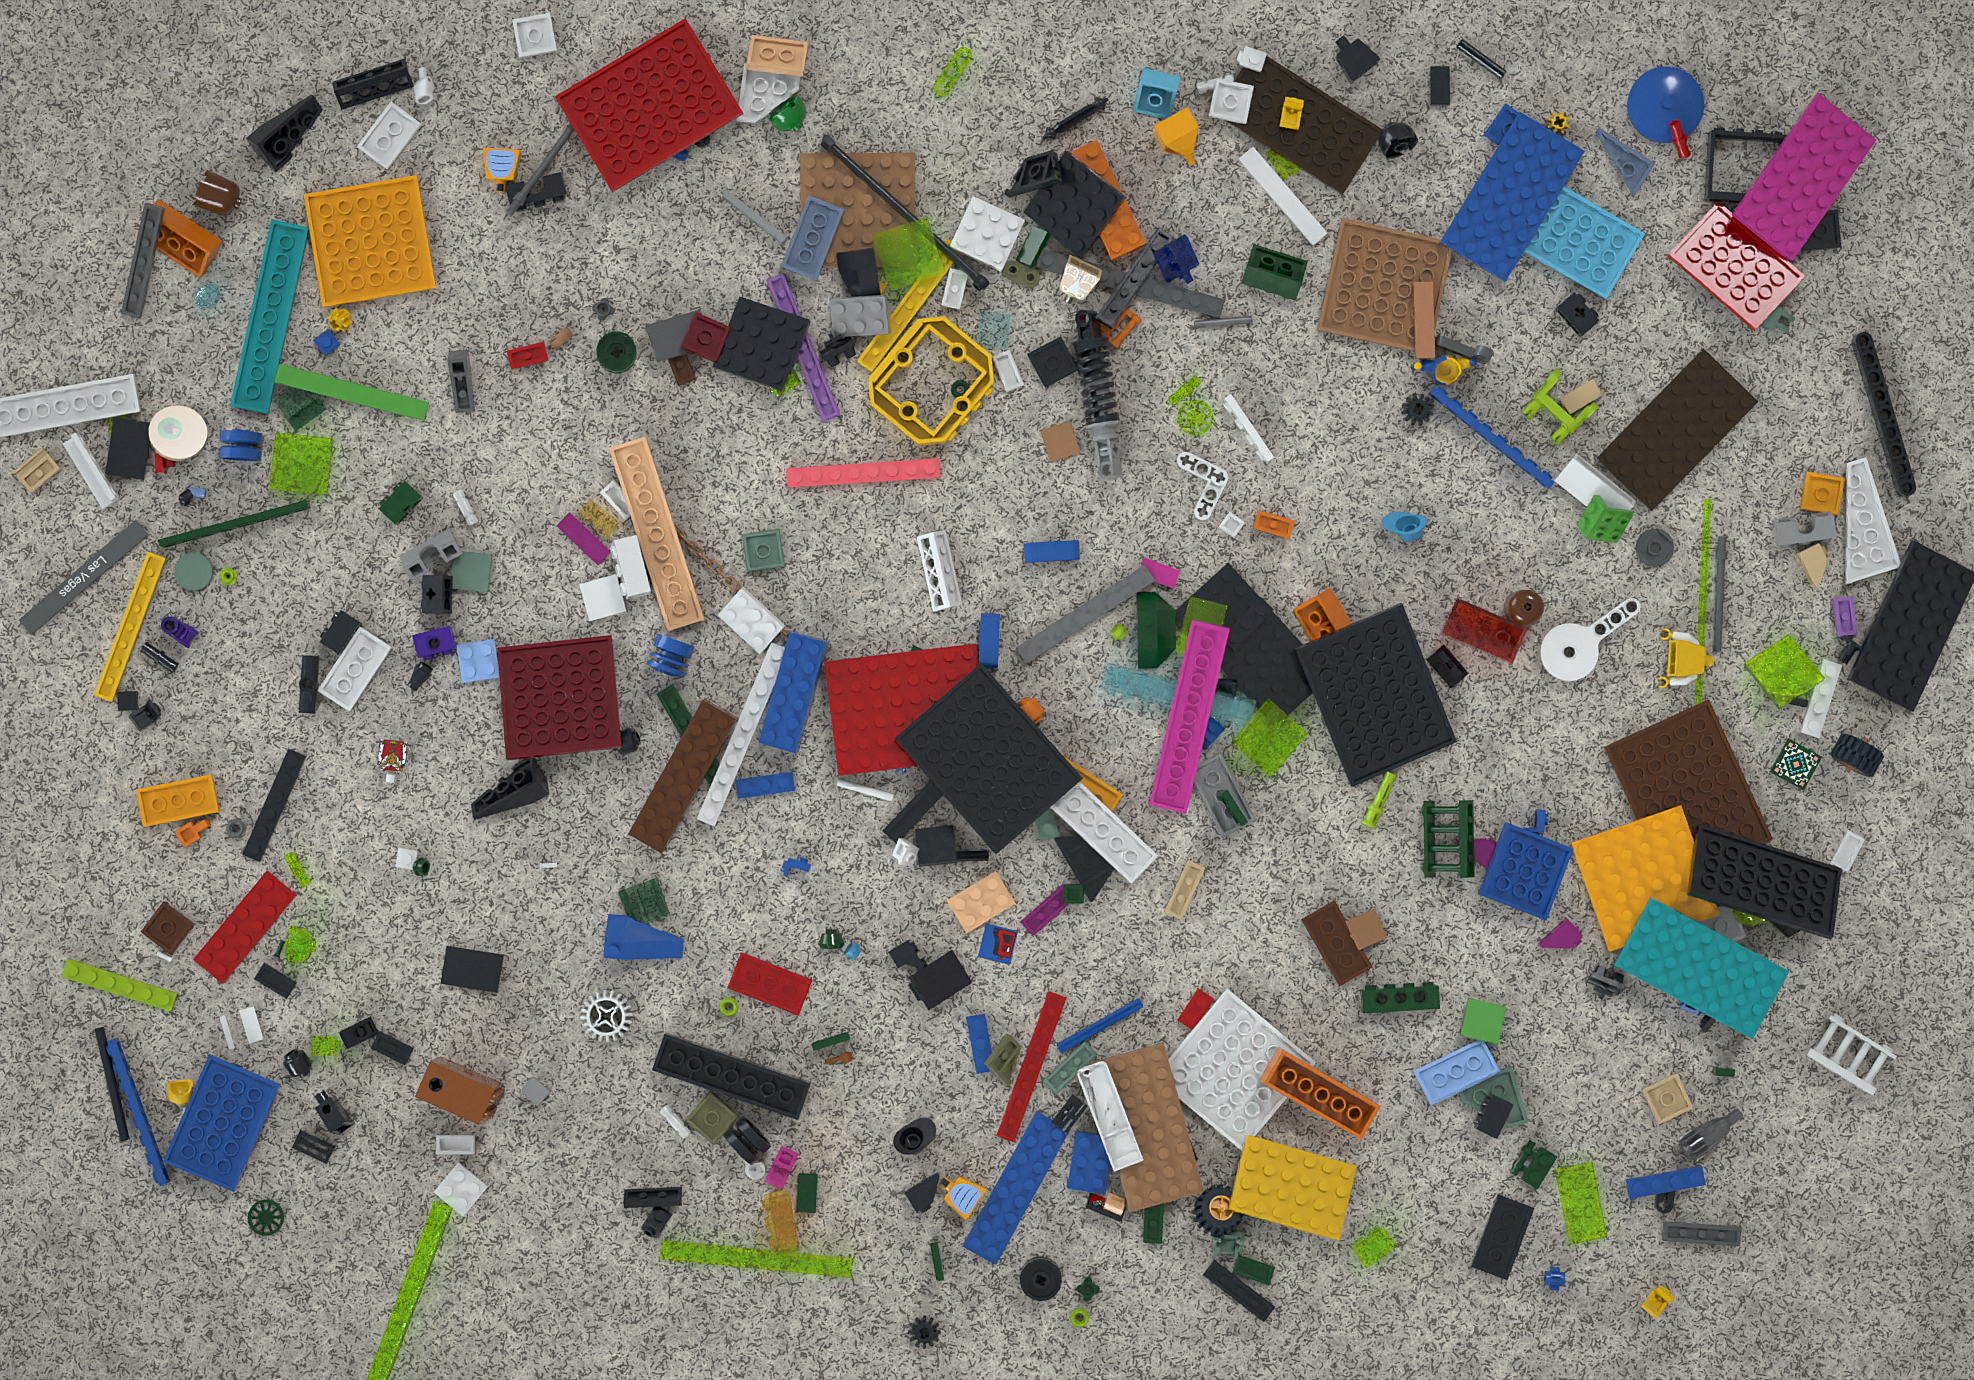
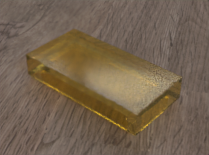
[578,499,620,538]

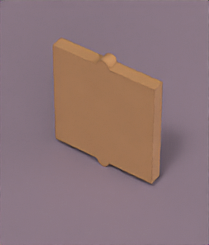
[1040,421,1080,463]
[1345,909,1387,950]

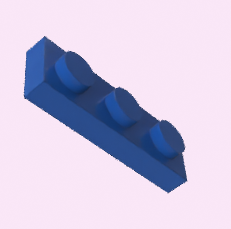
[736,772,795,799]
[966,1013,992,1074]

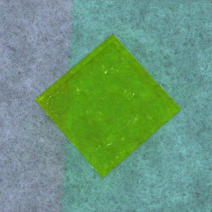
[872,217,946,290]
[269,432,334,496]
[1743,634,1825,710]
[1231,699,1308,777]

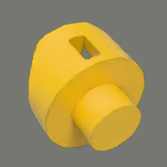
[167,1078,193,1105]

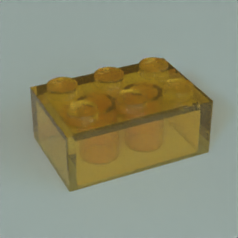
[761,1190,800,1255]

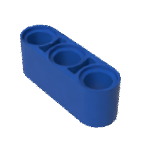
[1024,540,1080,563]
[979,613,1000,669]

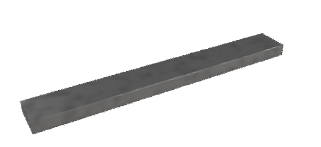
[1016,565,1155,664]

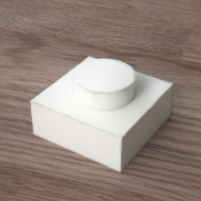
[395,848,418,870]

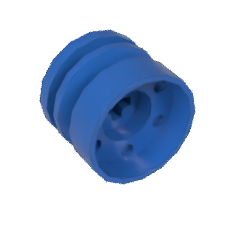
[646,633,695,677]

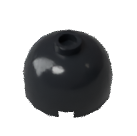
[1379,122,1418,159]

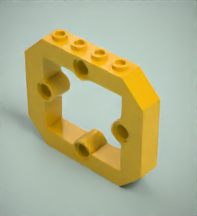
[868,316,995,446]

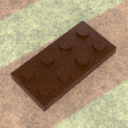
[1301,900,1373,986]

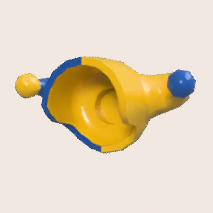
[1414,355,1477,385]

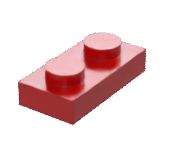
[507,341,549,370]
[1177,988,1214,1030]

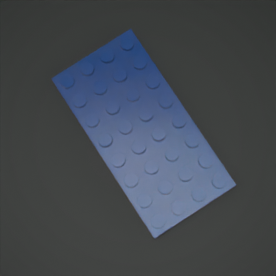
[1439,111,1585,282]

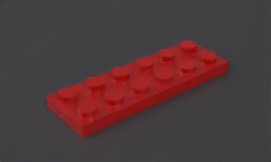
[193,870,297,984]

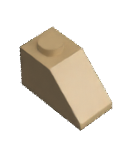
[1795,543,1828,588]

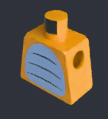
[483,148,521,193]
[938,1175,987,1221]

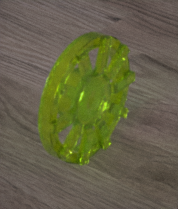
[1177,400,1213,436]

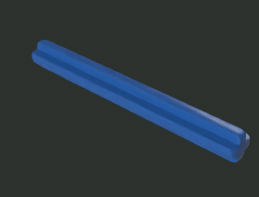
[1057,999,1143,1053]

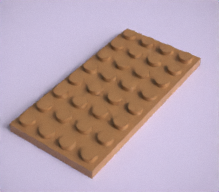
[1089,1042,1204,1212]

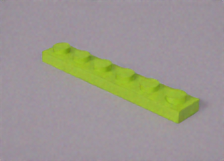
[61,958,178,1012]

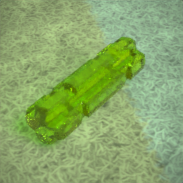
[1168,376,1201,406]
[284,852,311,888]

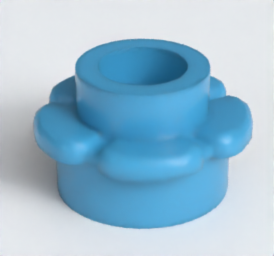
[844,942,861,960]

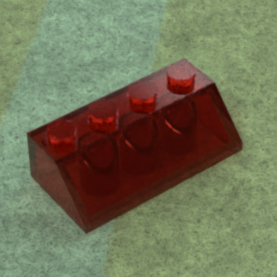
[1439,598,1528,664]

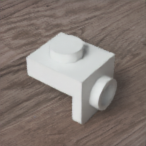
[1236,46,1267,72]
[892,838,919,866]

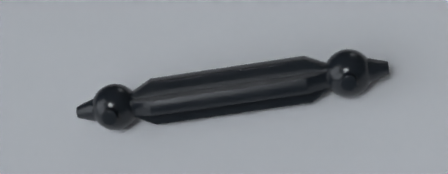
[1042,97,1109,140]

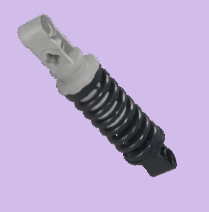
[1073,310,1122,479]

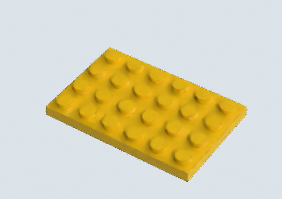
[1228,1134,1357,1241]

